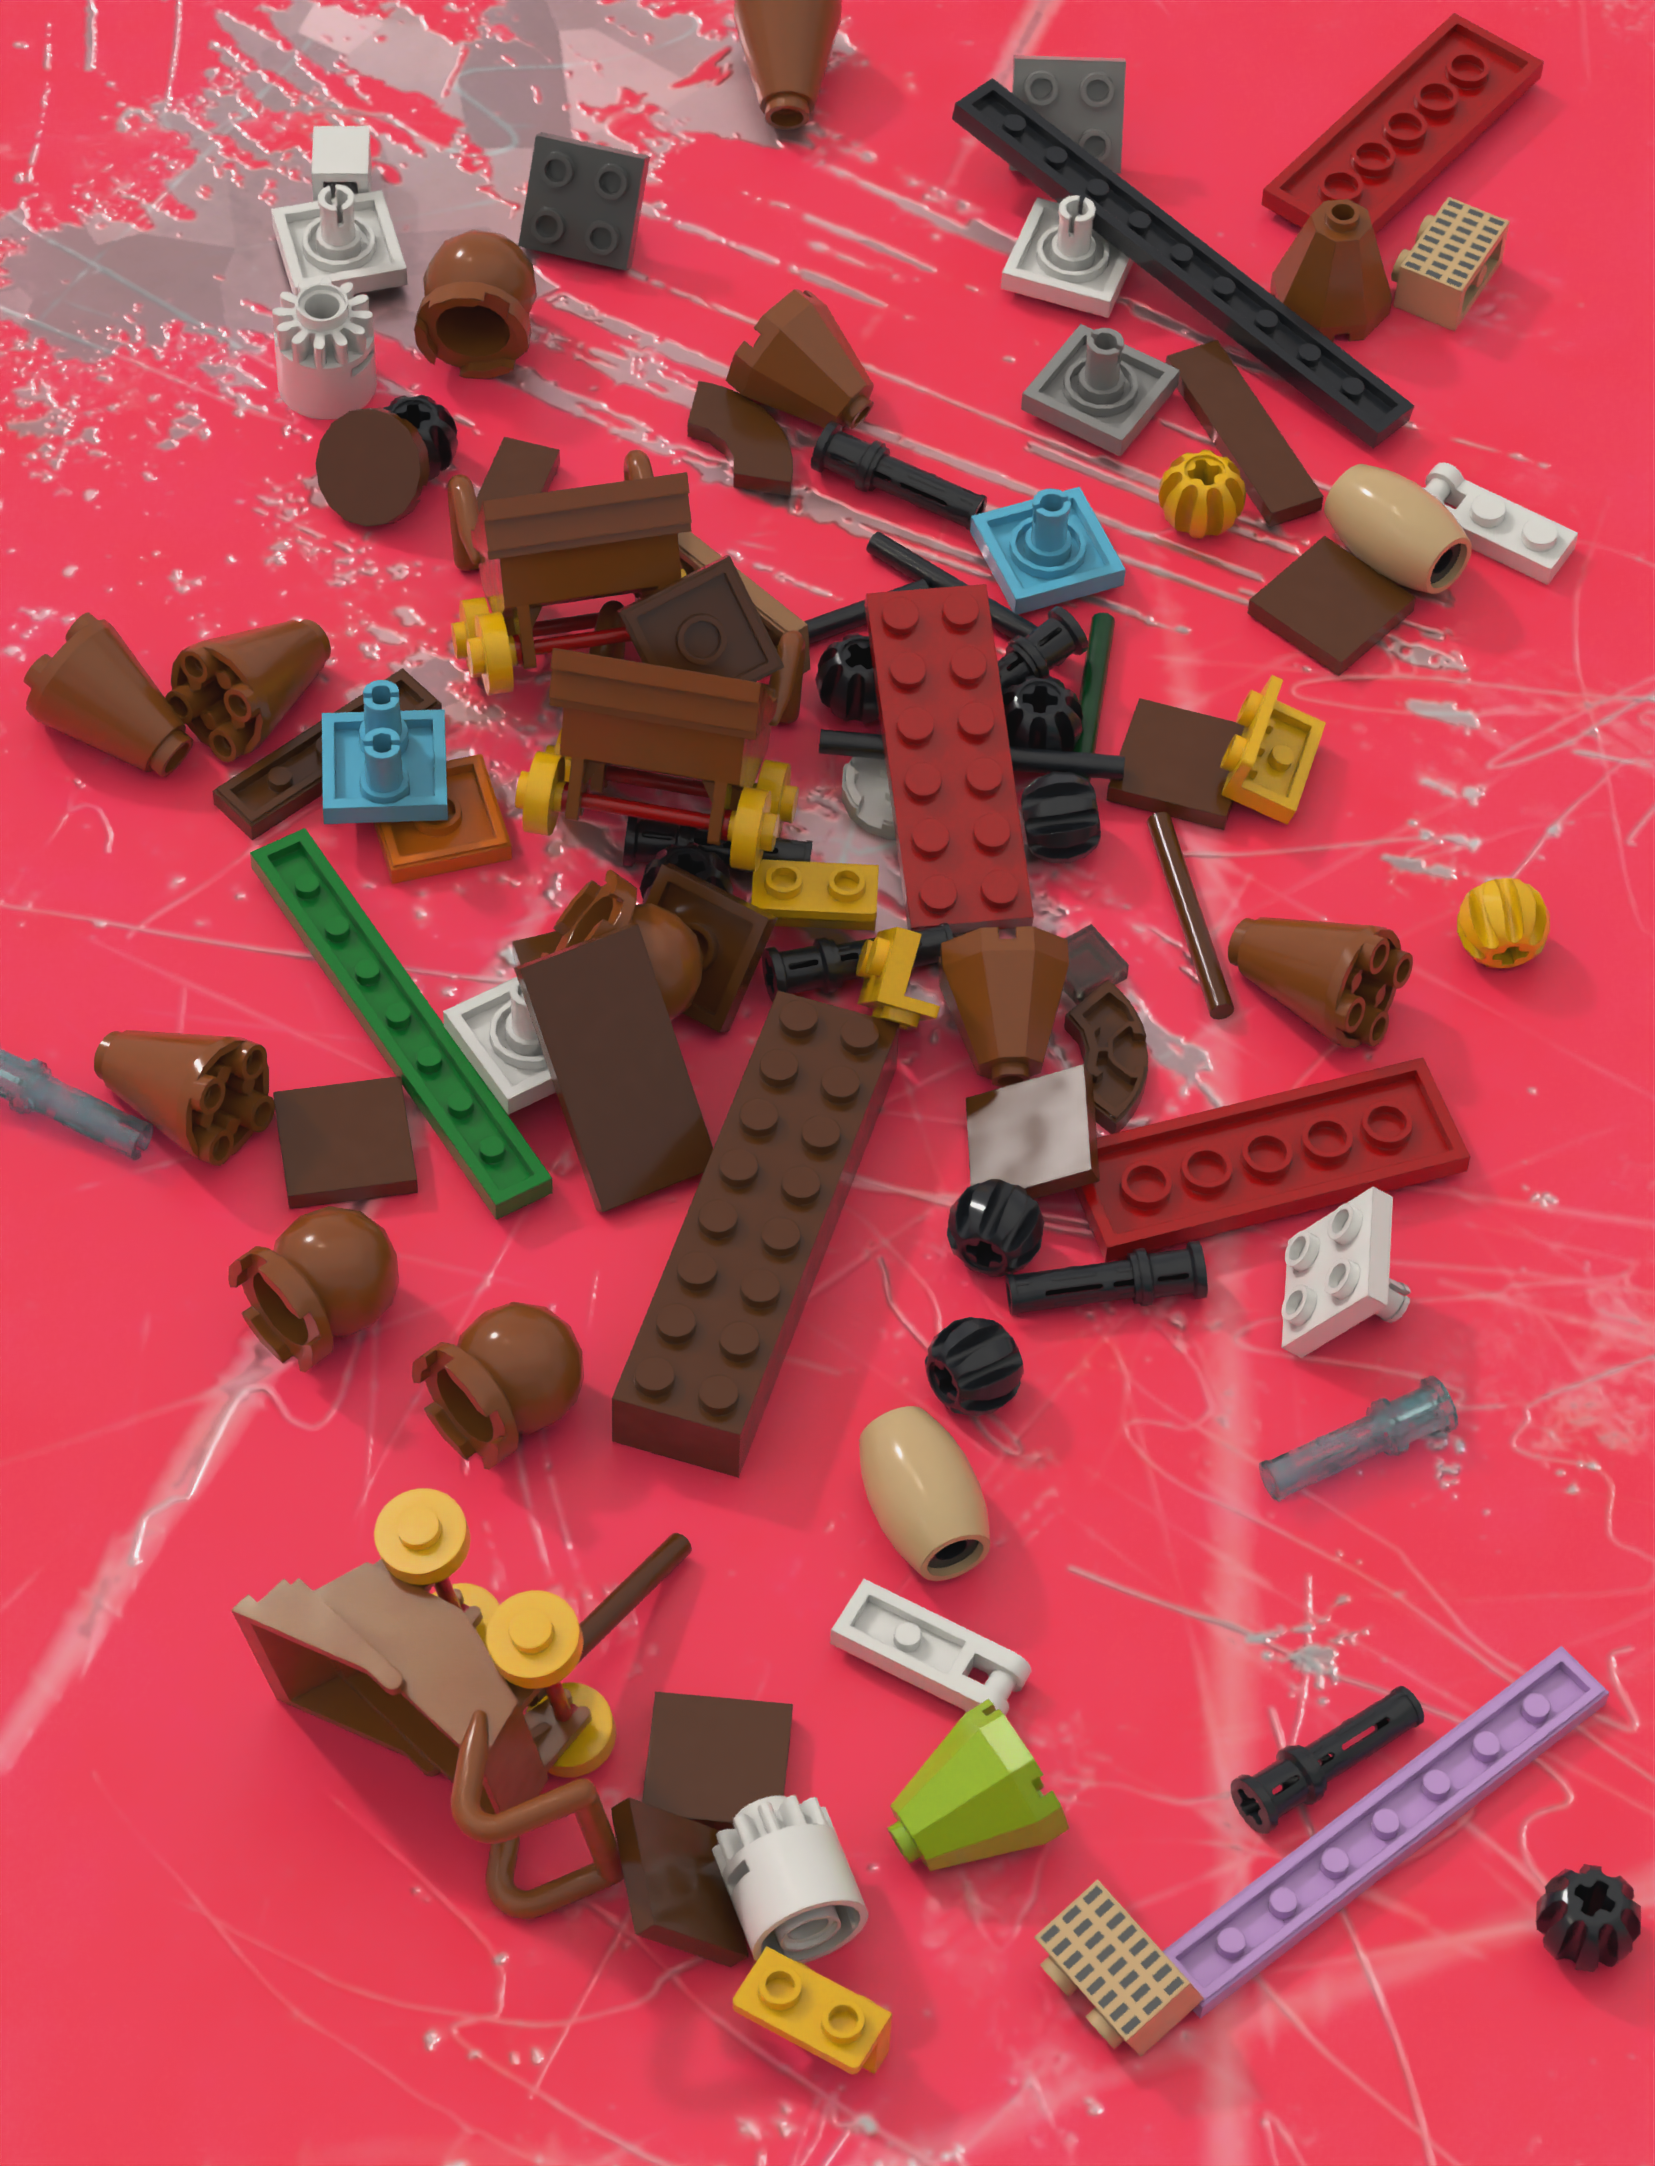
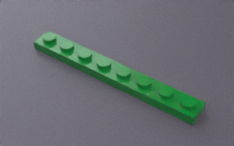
[250,828,553,1220]

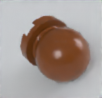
[414,229,537,379]
[540,870,704,1021]
[228,1206,399,1372]
[412,1302,584,1470]

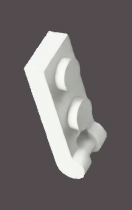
[1424,462,1578,585]
[830,1579,1032,1715]

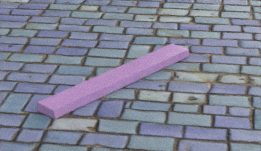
[1163,1646,1609,2019]

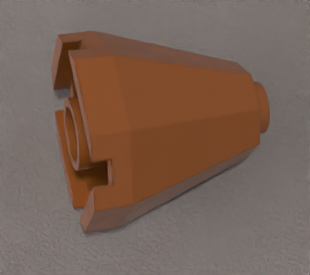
[1270,199,1392,343]
[726,289,874,429]
[938,926,1069,1087]

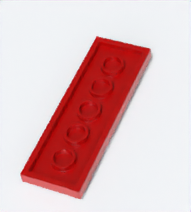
[1261,13,1544,234]
[864,584,1034,934]
[1074,1057,1470,1262]

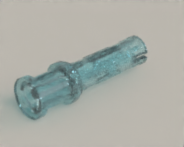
[0,1042,154,1161]
[1259,1375,1458,1502]

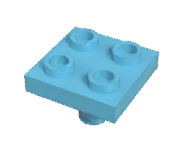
[970,487,1126,615]

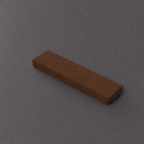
[1166,340,1324,527]
[213,668,442,840]

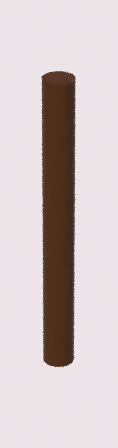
[1147,812,1234,1019]
[528,1533,692,1707]

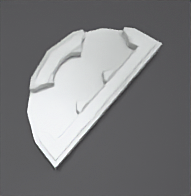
[842,757,896,840]

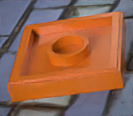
[373,754,512,884]

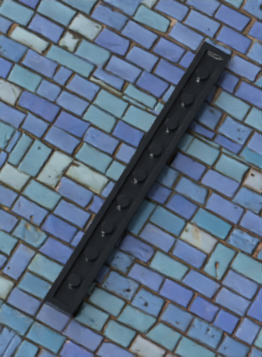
[952,78,1415,448]

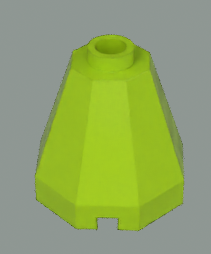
[887,1699,1070,1871]

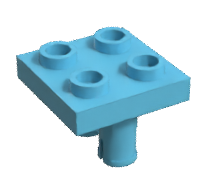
[322,680,448,824]

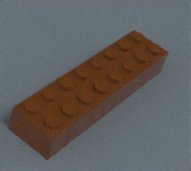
[612,991,900,1478]

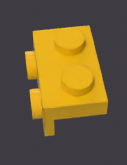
[1220,675,1326,825]
[751,859,879,931]
[856,927,940,1030]
[733,1946,892,2074]

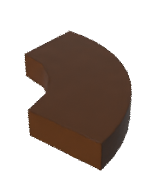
[687,381,793,496]
[1064,980,1148,1134]

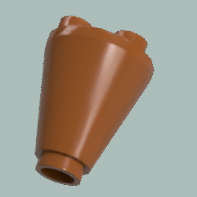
[734,0,842,130]
[24,612,193,777]
[166,619,331,762]
[1228,917,1413,1048]
[94,1030,275,1166]

